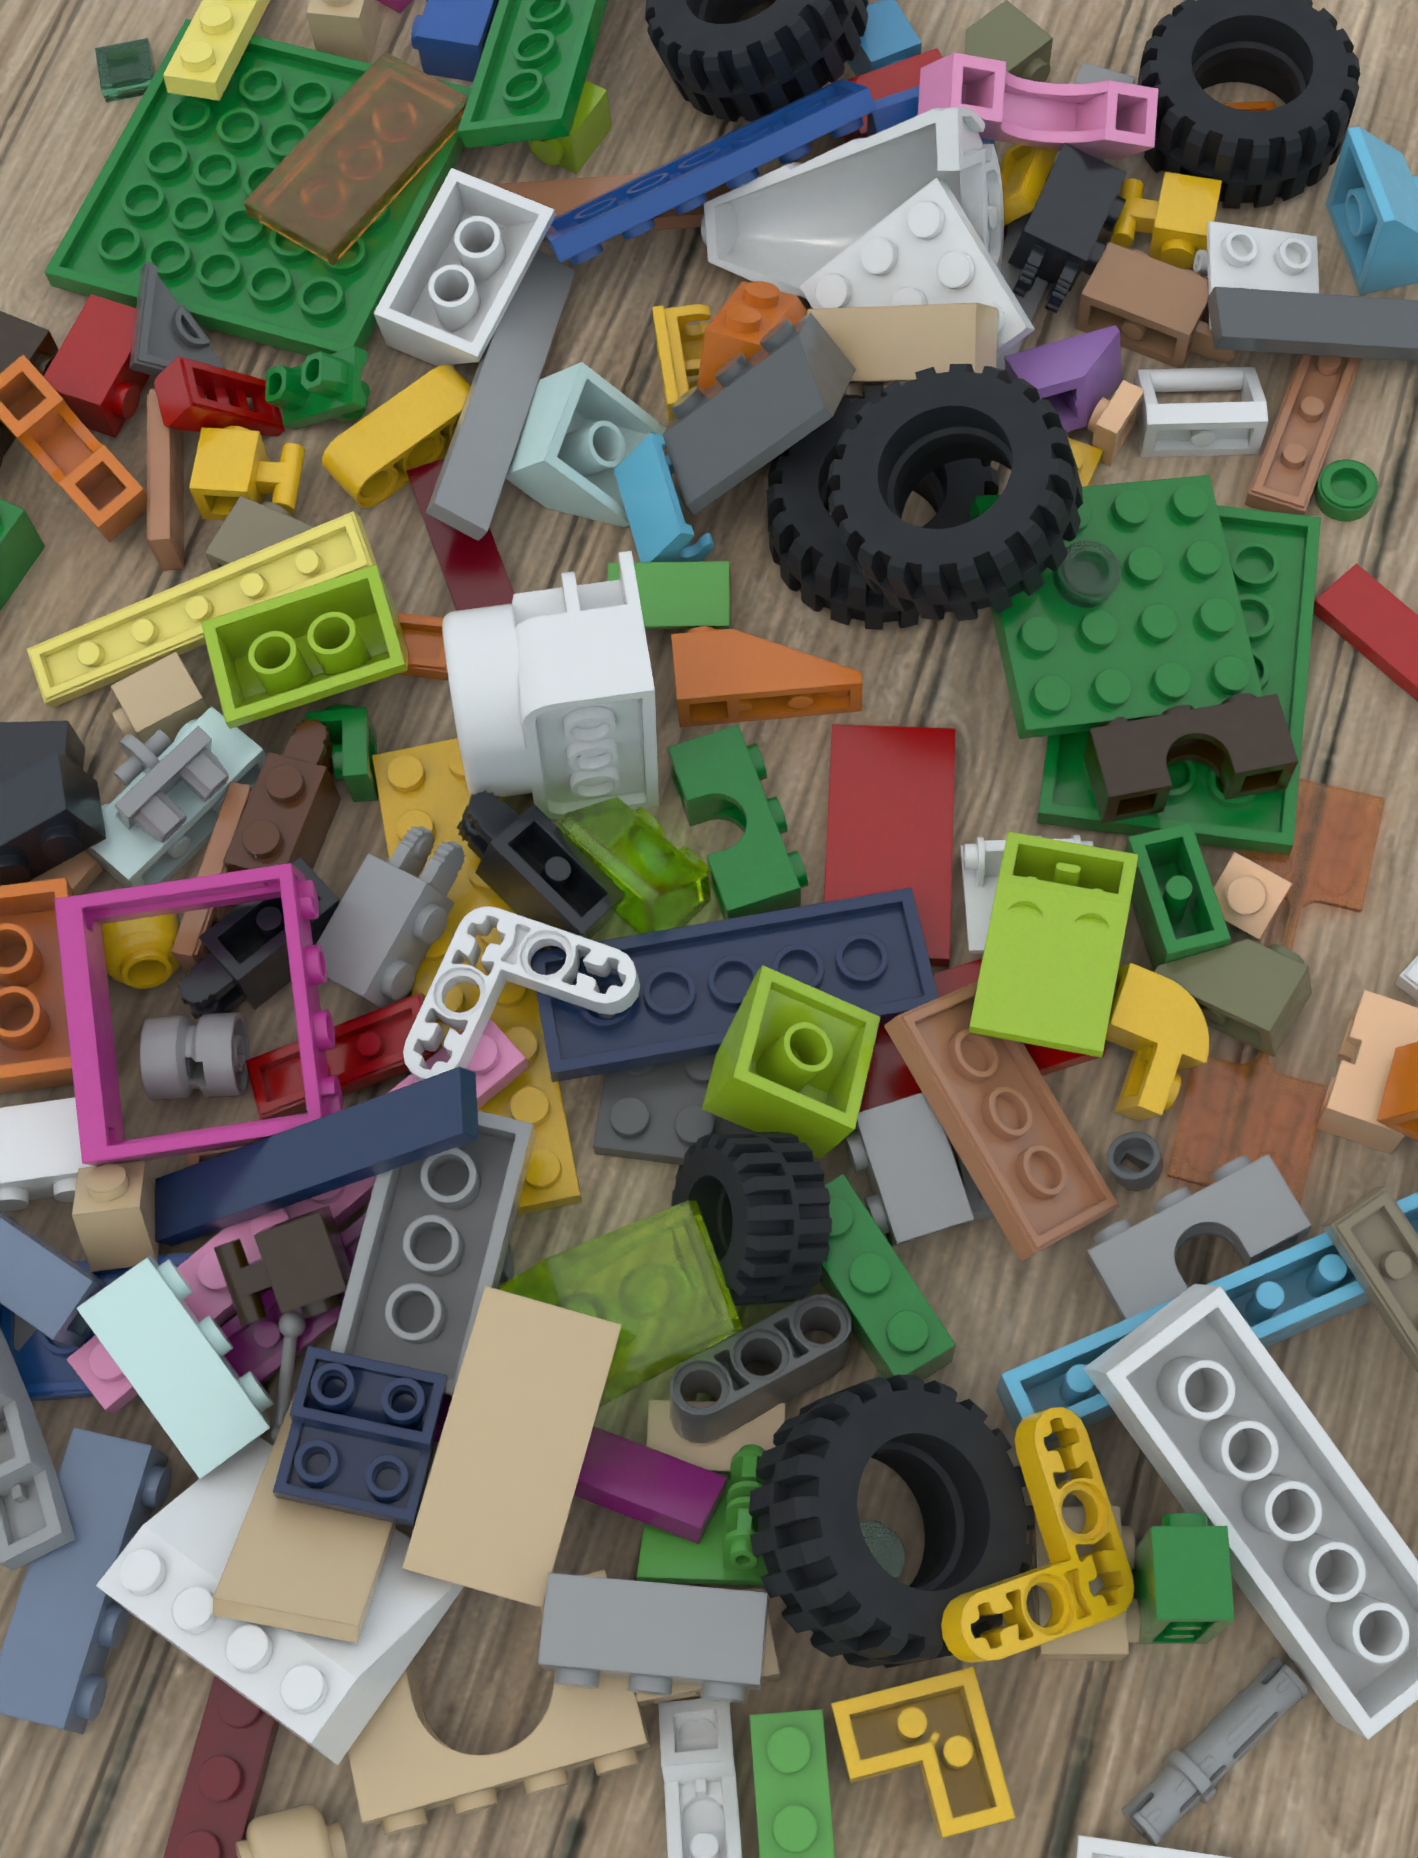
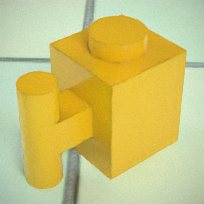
[1110,172,1222,271]
[189,426,306,521]

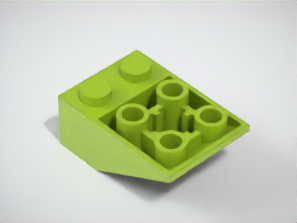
[969,831,1138,1058]

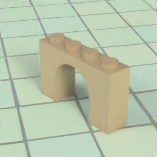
[348,1569,652,1835]

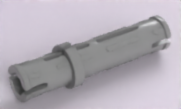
[1122,1657,1308,1846]

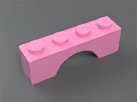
[918,53,1158,161]

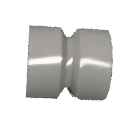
[140,1012,250,1101]

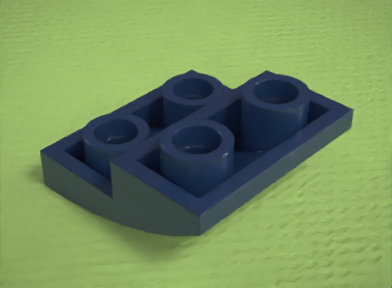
[273,1346,448,1527]

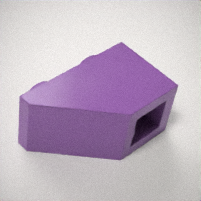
[1004,325,1122,432]

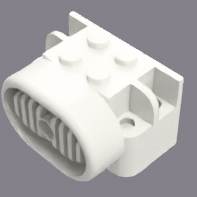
[442,551,659,819]

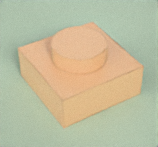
[1087,380,1144,467]
[1214,852,1293,939]

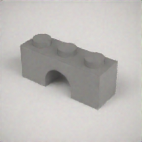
[1087,1154,1312,1321]

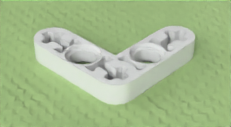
[403,906,640,1082]

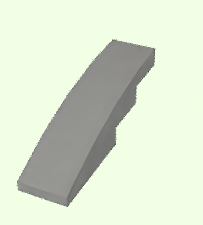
[0,1328,76,1570]

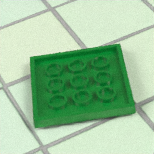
[969,475,1263,739]

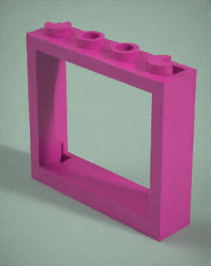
[54,863,343,1166]

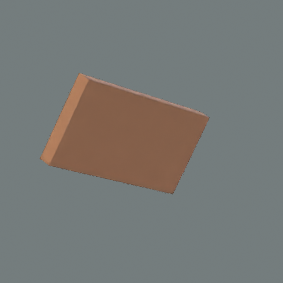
[884,981,1120,1262]

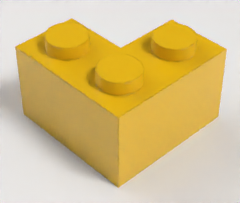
[831,1666,1015,1840]

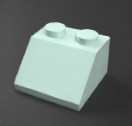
[505,362,666,527]

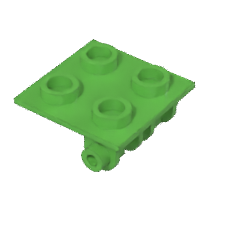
[637,1444,768,1586]

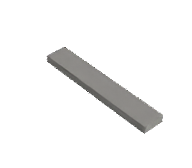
[426,250,575,541]

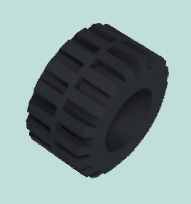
[671,1132,832,1307]

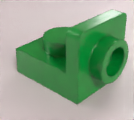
[306,704,378,802]

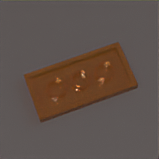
[243,51,468,265]

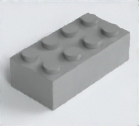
[330,1110,536,1396]

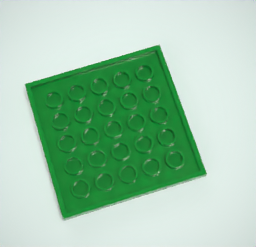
[44,19,471,356]

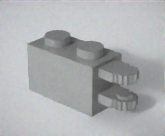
[316,826,466,1008]

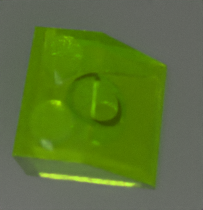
[558,797,711,934]

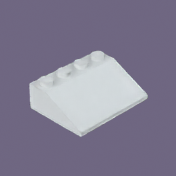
[96,1436,464,1766]

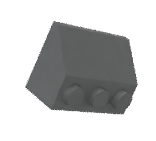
[663,312,856,515]

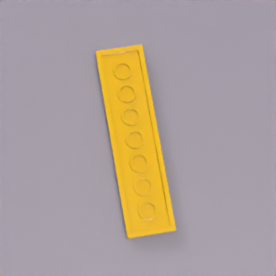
[372,738,582,1216]

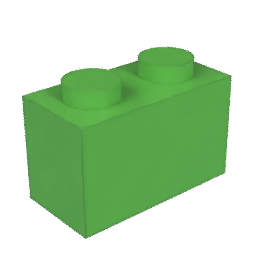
[749,1709,835,1858]

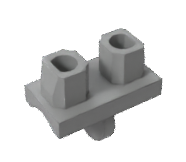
[113,726,229,843]

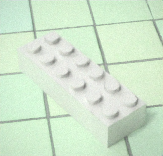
[1083,1284,1418,1740]

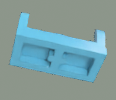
[614,432,714,562]

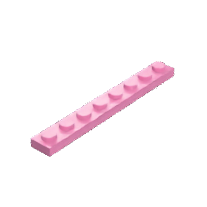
[66,1019,530,1415]

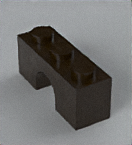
[1083,693,1298,824]

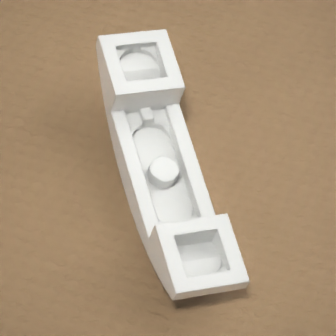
[658,1698,743,1858]

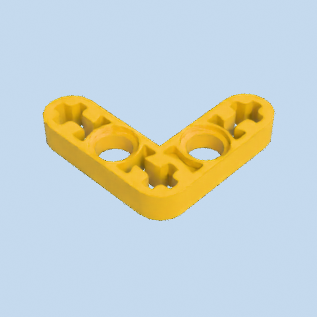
[941,1407,1134,1663]

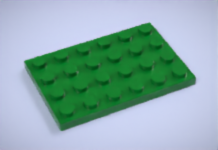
[1037,505,1321,856]

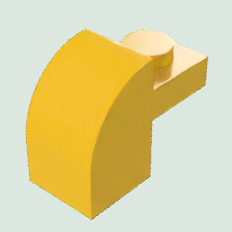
[1105,963,1209,1121]

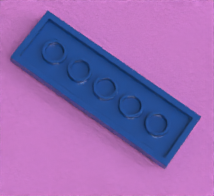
[543,79,877,265]

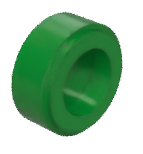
[1314,459,1378,522]

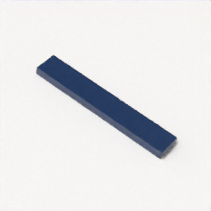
[155,1066,479,1246]

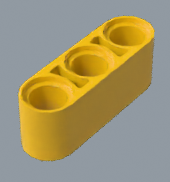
[322,364,471,508]

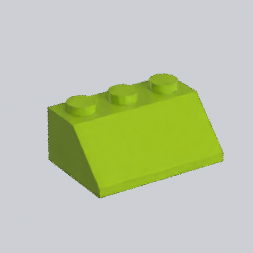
[201,564,408,729]

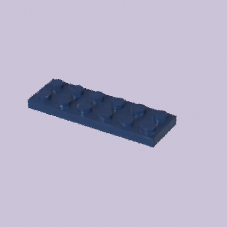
[531,887,939,1083]

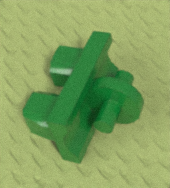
[265,346,370,430]

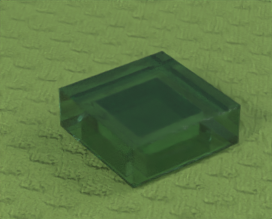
[95,38,156,103]

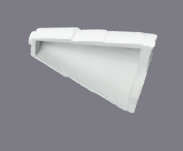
[701,107,1004,298]

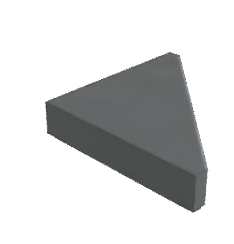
[129,262,226,376]

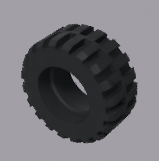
[645,0,868,122]
[1137,0,1360,209]
[827,364,1083,621]
[766,390,999,630]
[749,1374,1034,1668]

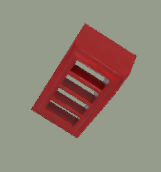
[154,356,285,437]

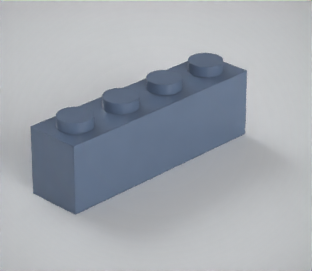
[0,1427,171,1734]

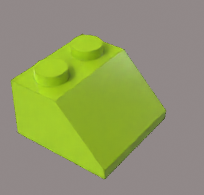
[702,965,881,1159]

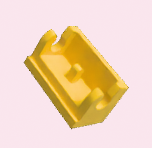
[652,304,711,423]

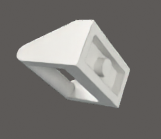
[1135,367,1268,457]

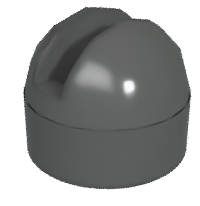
[1107,1132,1163,1192]

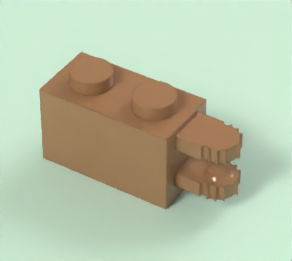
[1076,242,1239,368]

